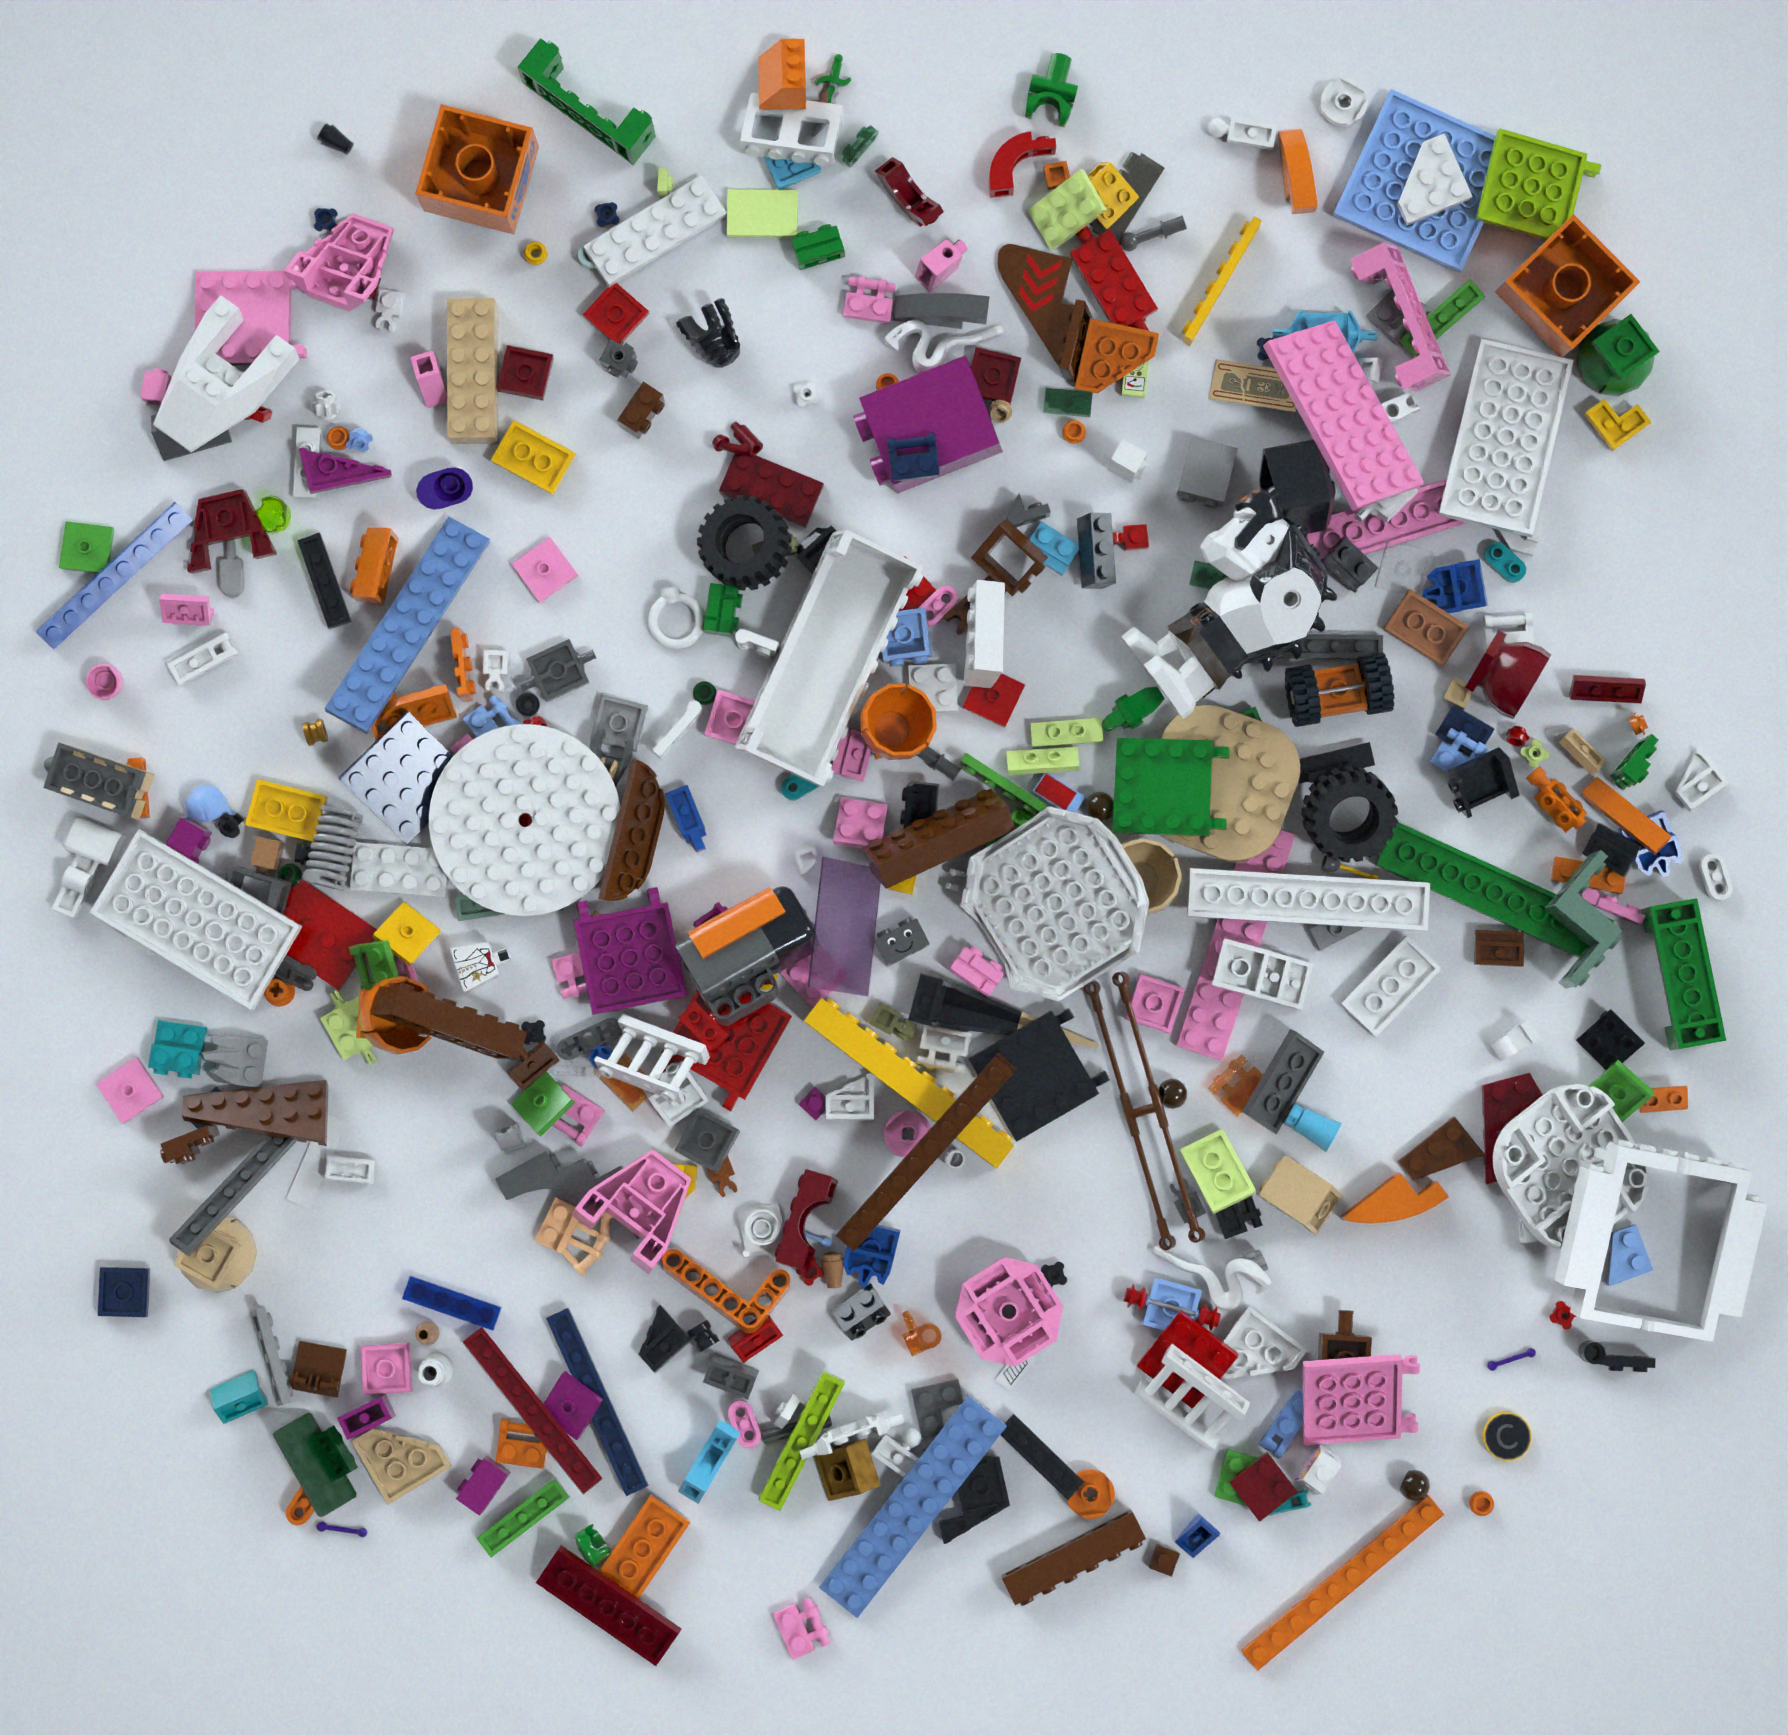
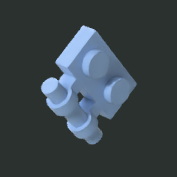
[463,695,520,737]
[1430,728,1490,773]

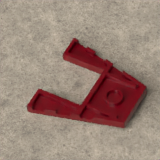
[1482,1073,1542,1184]

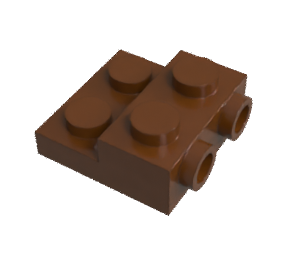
[160,1126,220,1165]

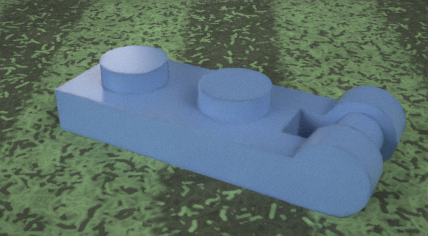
[1258,1389,1303,1459]

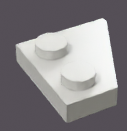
[1675,747,1729,812]
[825,1073,874,1120]

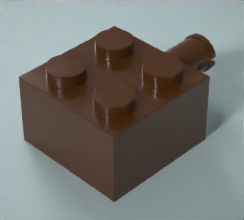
[1318,1310,1372,1360]

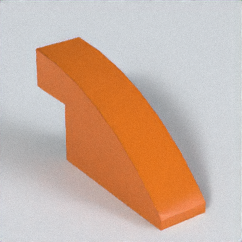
[1278,129,1318,214]
[1340,1173,1449,1223]

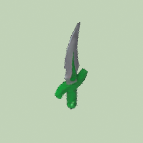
[811,54,851,137]

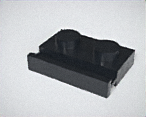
[1321,536,1378,593]
[1582,823,1642,877]

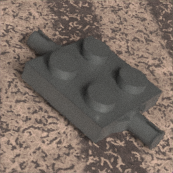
[519,639,596,702]

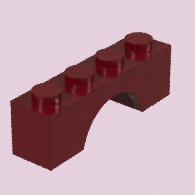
[775,1169,838,1273]

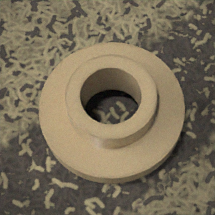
[989,400,1012,423]

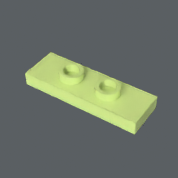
[1030,718,1103,748]
[1006,747,1079,775]

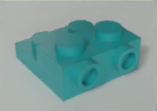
[148,1020,207,1079]

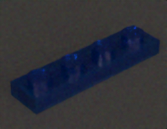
[402,1275,502,1330]

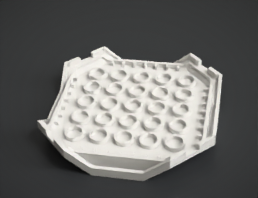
[960,806,1149,1001]

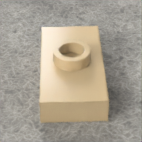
[1559,727,1606,776]

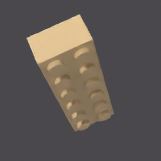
[447,298,498,444]

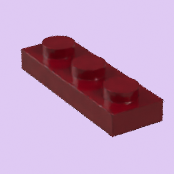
[1569,675,1646,704]

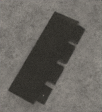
[1089,152,1165,241]

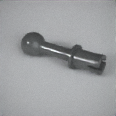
[1120,215,1187,251]

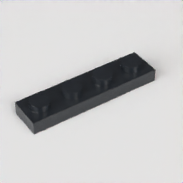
[297,532,352,630]
[1001,1414,1085,1500]

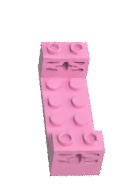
[1350,242,1451,391]

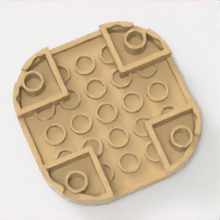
[1160,705,1300,863]

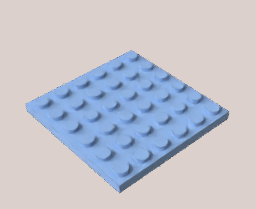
[1332,89,1495,273]

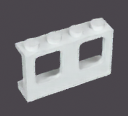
[740,93,844,166]

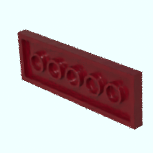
[536,1545,682,1666]

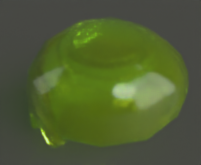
[256,495,291,534]

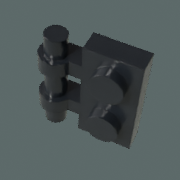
[1215,1195,1263,1239]

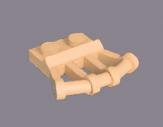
[535,1197,613,1276]

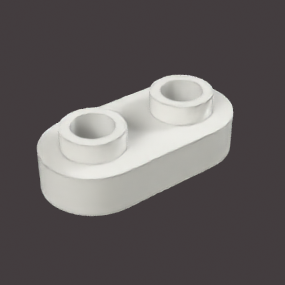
[1699,853,1733,901]

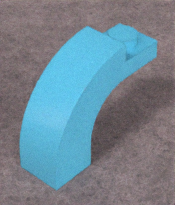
[678,1420,741,1504]

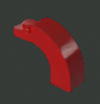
[989,131,1056,198]

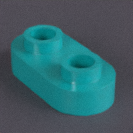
[1483,542,1526,583]
[781,774,820,801]

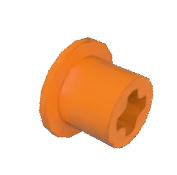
[264,977,295,1007]

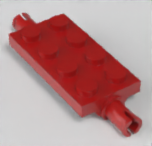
[1069,226,1158,331]

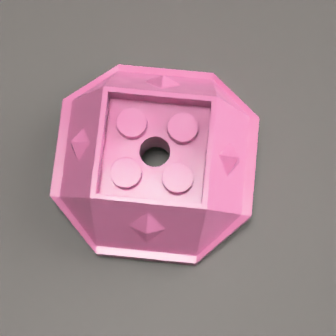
[955,1257,1063,1367]

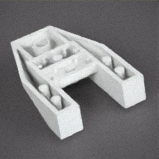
[153,295,300,452]

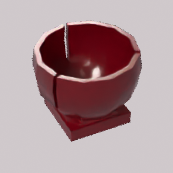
[1465,630,1551,719]

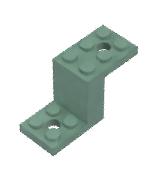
[1544,850,1622,989]

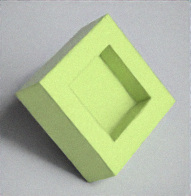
[657,168,673,198]

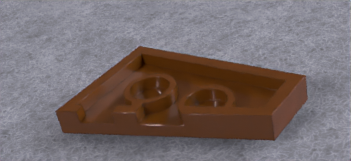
[1397,1117,1485,1180]

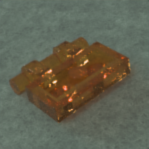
[1208,1054,1263,1117]

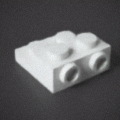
[643,1061,709,1127]

